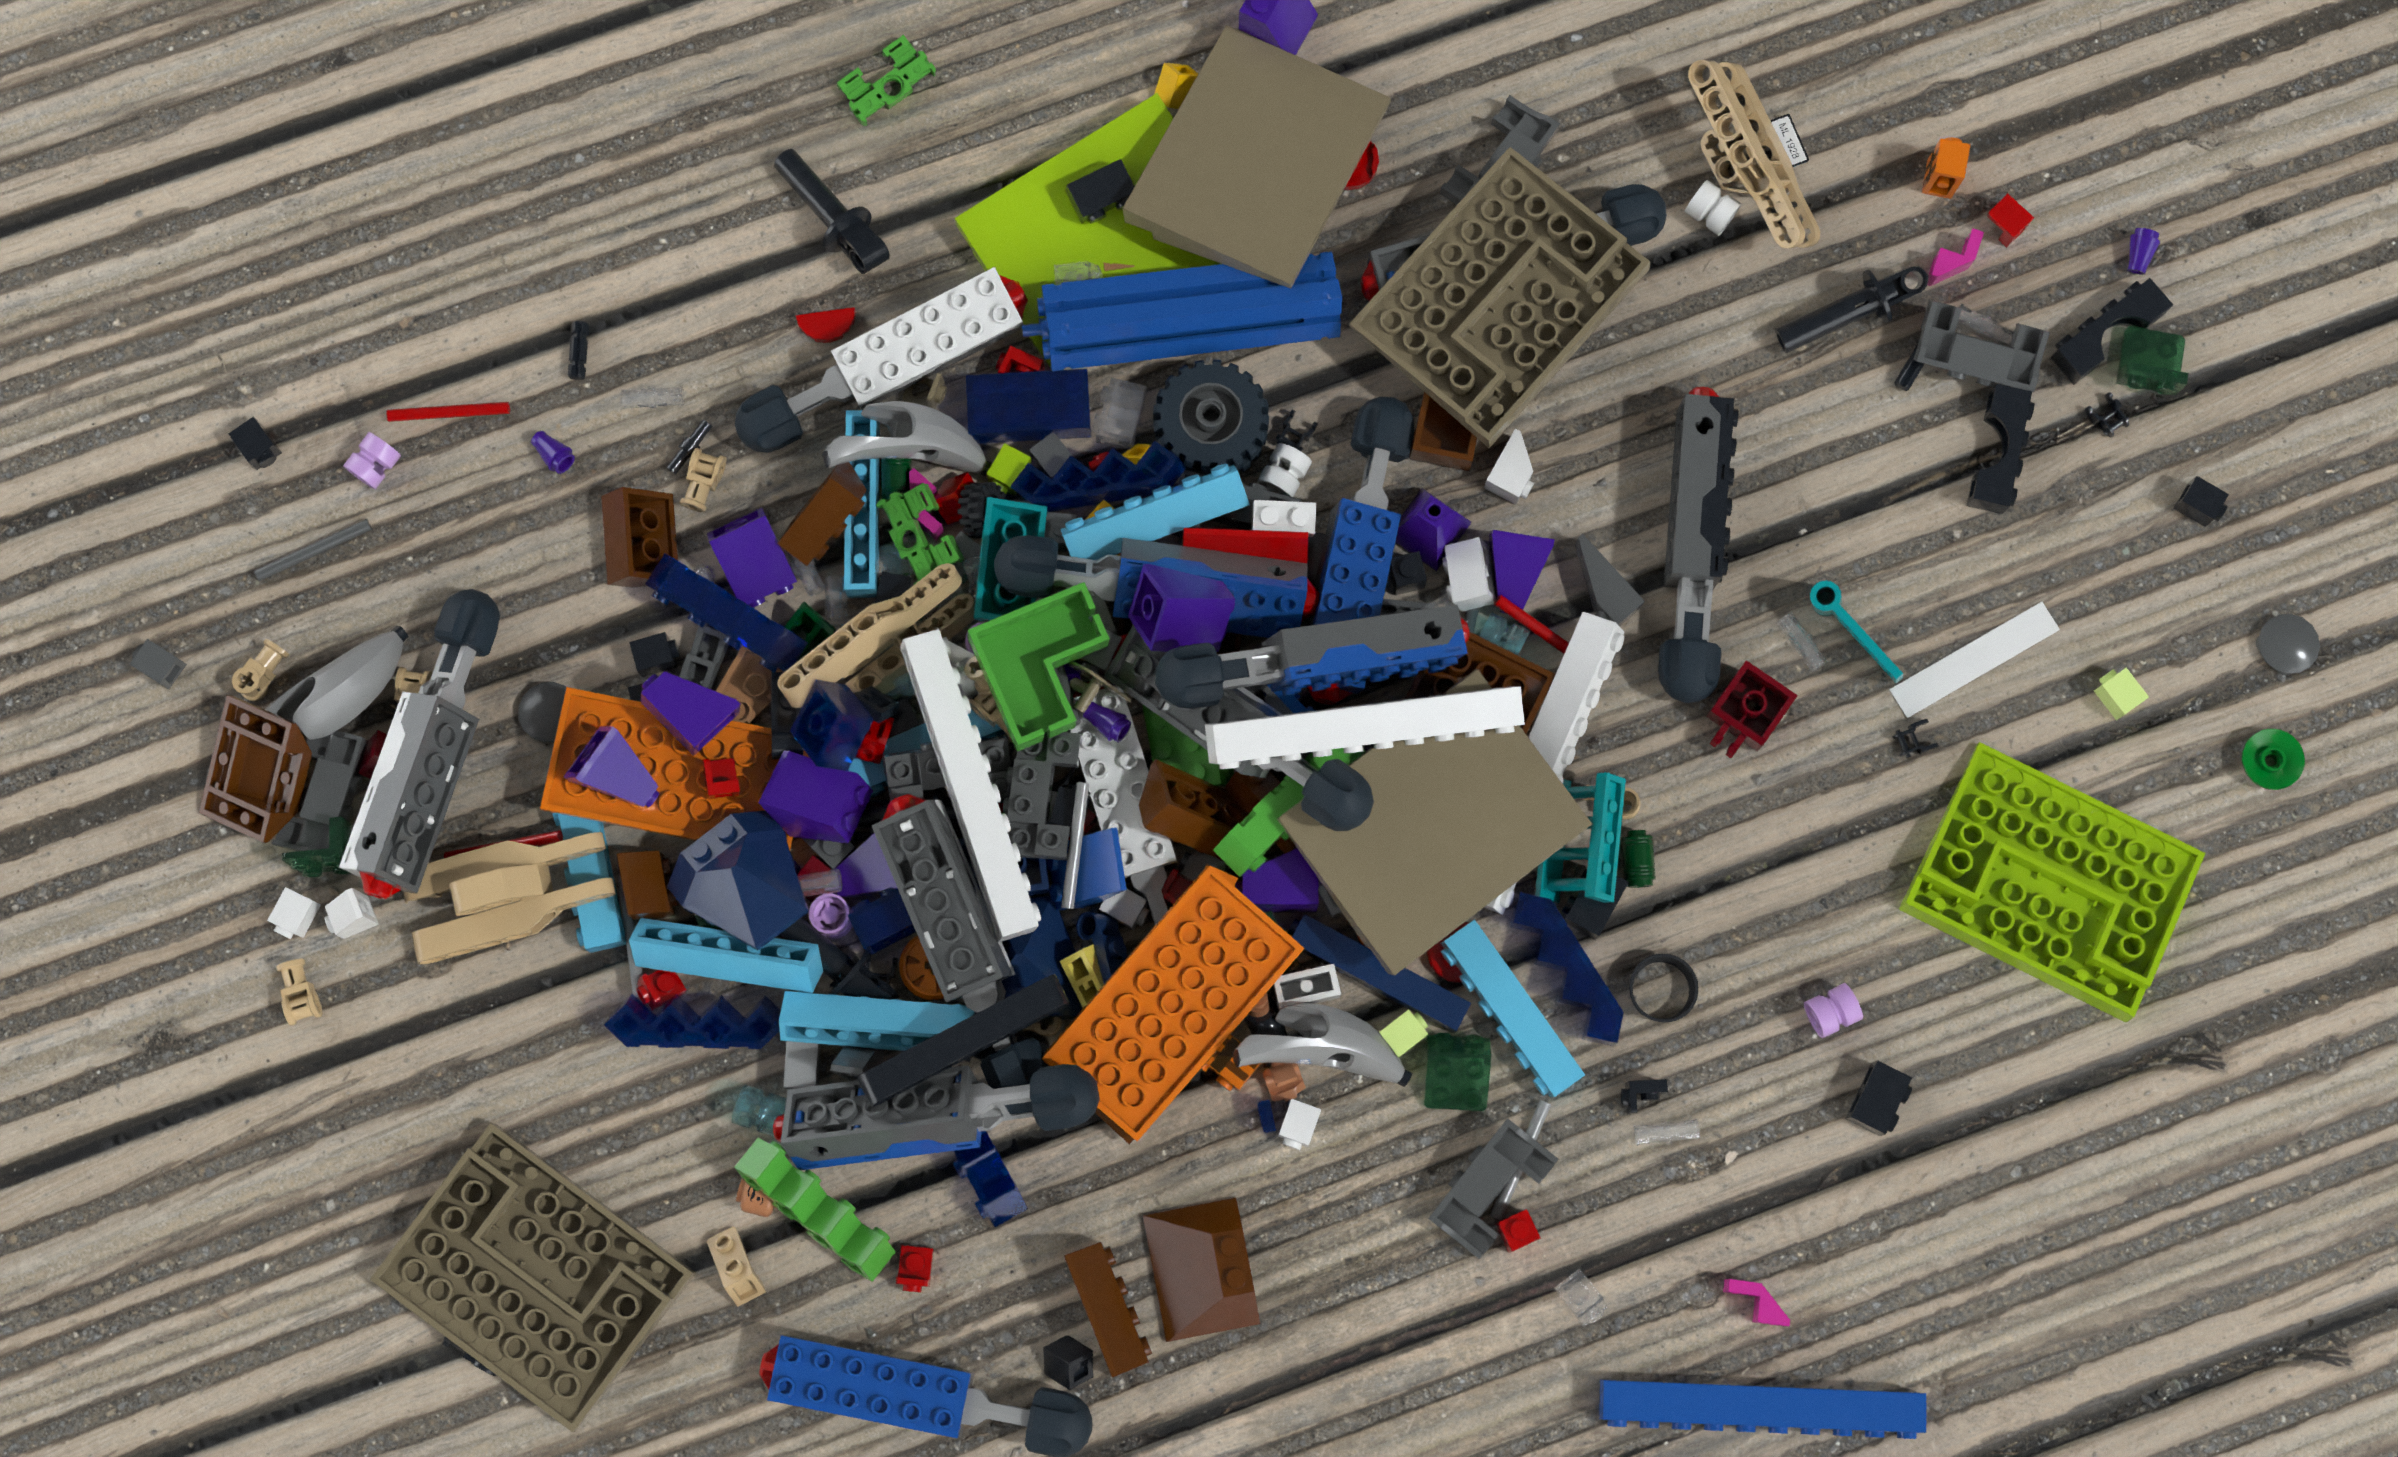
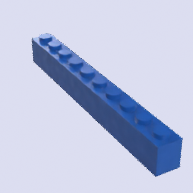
[1599,1380,1926,1439]

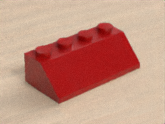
[1183,528,1308,563]

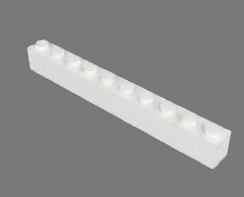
[1484,612,1624,915]
[900,629,1041,942]
[1205,686,1525,769]

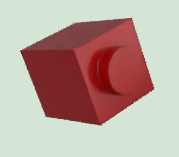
[1495,1209,1541,1253]

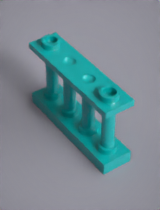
[1535,772,1626,903]

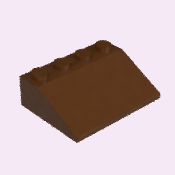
[1404,632,1556,734]

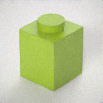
[986,443,1032,496]

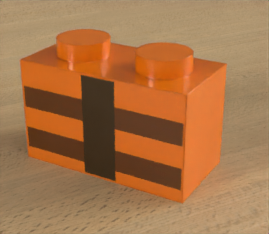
[1921,137,1971,199]
[1201,1034,1261,1092]

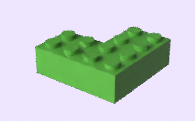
[967,582,1110,752]

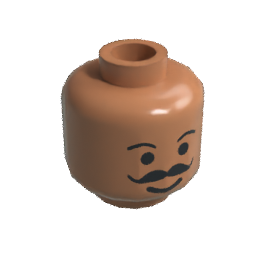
[736,1178,777,1217]

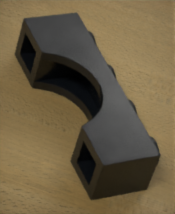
[2051,278,2173,385]
[1966,384,2035,514]

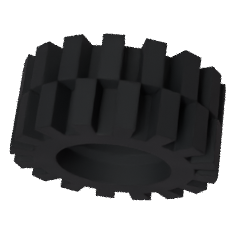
[958,482,1006,539]

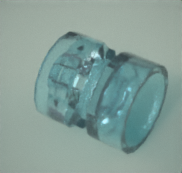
[1479,612,1530,655]
[732,1084,786,1137]

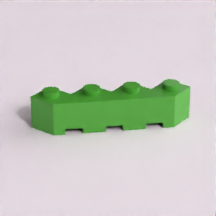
[1213,748,1366,877]
[734,1137,895,1282]

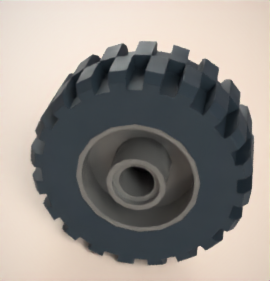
[1153,359,1269,475]

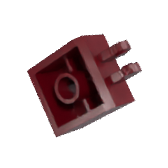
[1706,660,1798,758]

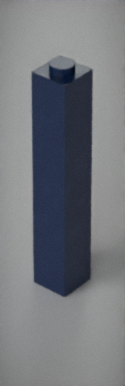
[1288,914,1471,1034]

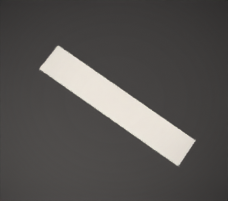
[1889,602,2060,718]

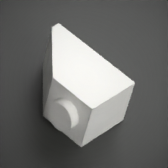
[1484,429,1534,505]
[324,888,379,939]

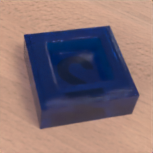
[1257,1099,1276,1135]

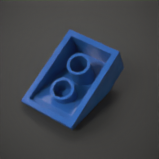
[1046,828,1127,910]

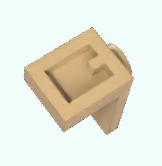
[707,1226,766,1307]

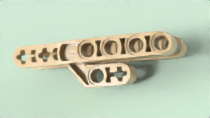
[1688,60,1821,248]
[778,563,975,747]
[403,832,616,964]

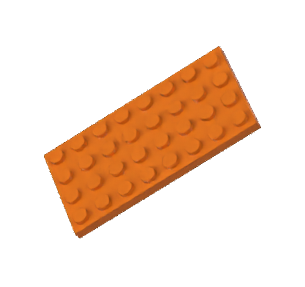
[540,687,813,850]
[1042,864,1305,1141]

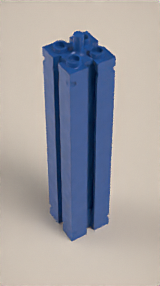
[1022,251,1342,371]

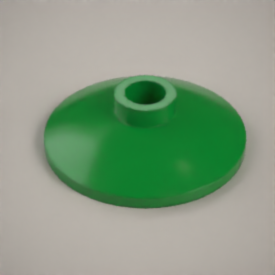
[2242,729,2305,790]

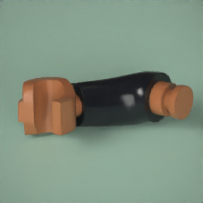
[1244,993,1306,1102]

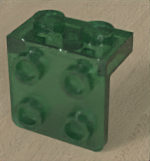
[2116,326,2189,395]
[282,817,354,878]
[1424,1033,1492,1111]

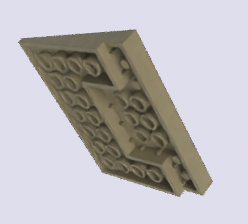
[1123,25,1391,289]
[1349,147,1650,448]
[1277,669,1592,976]
[370,1123,696,1433]

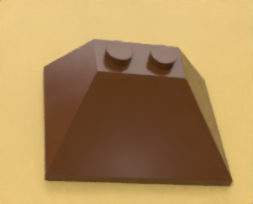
[199,695,312,843]
[1143,1198,1260,1342]

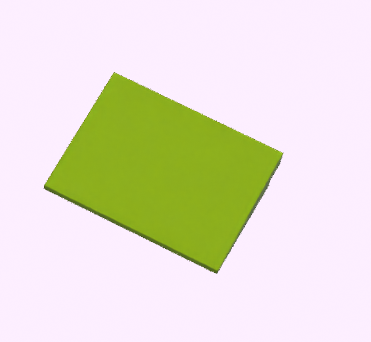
[955,93,1221,374]
[1899,742,2205,1023]

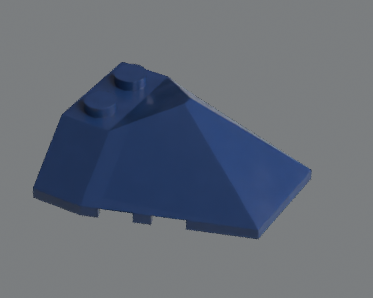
[667,810,809,950]
[975,896,1083,1020]

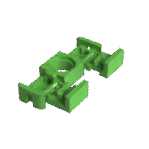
[837,35,936,126]
[876,483,965,585]

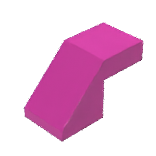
[1927,228,1984,286]
[909,468,944,541]
[1723,1279,1790,1327]

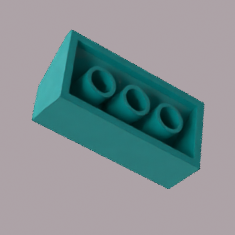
[973,497,1047,622]

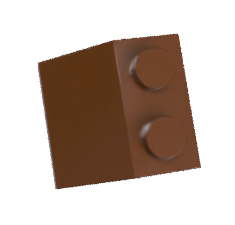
[617,851,679,922]

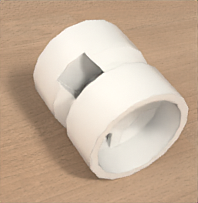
[1684,180,1742,236]
[1257,443,1312,497]

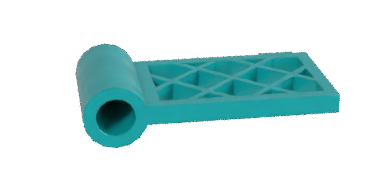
[1810,580,1903,684]

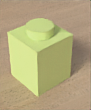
[2094,668,2149,720]
[1379,1009,1428,1058]

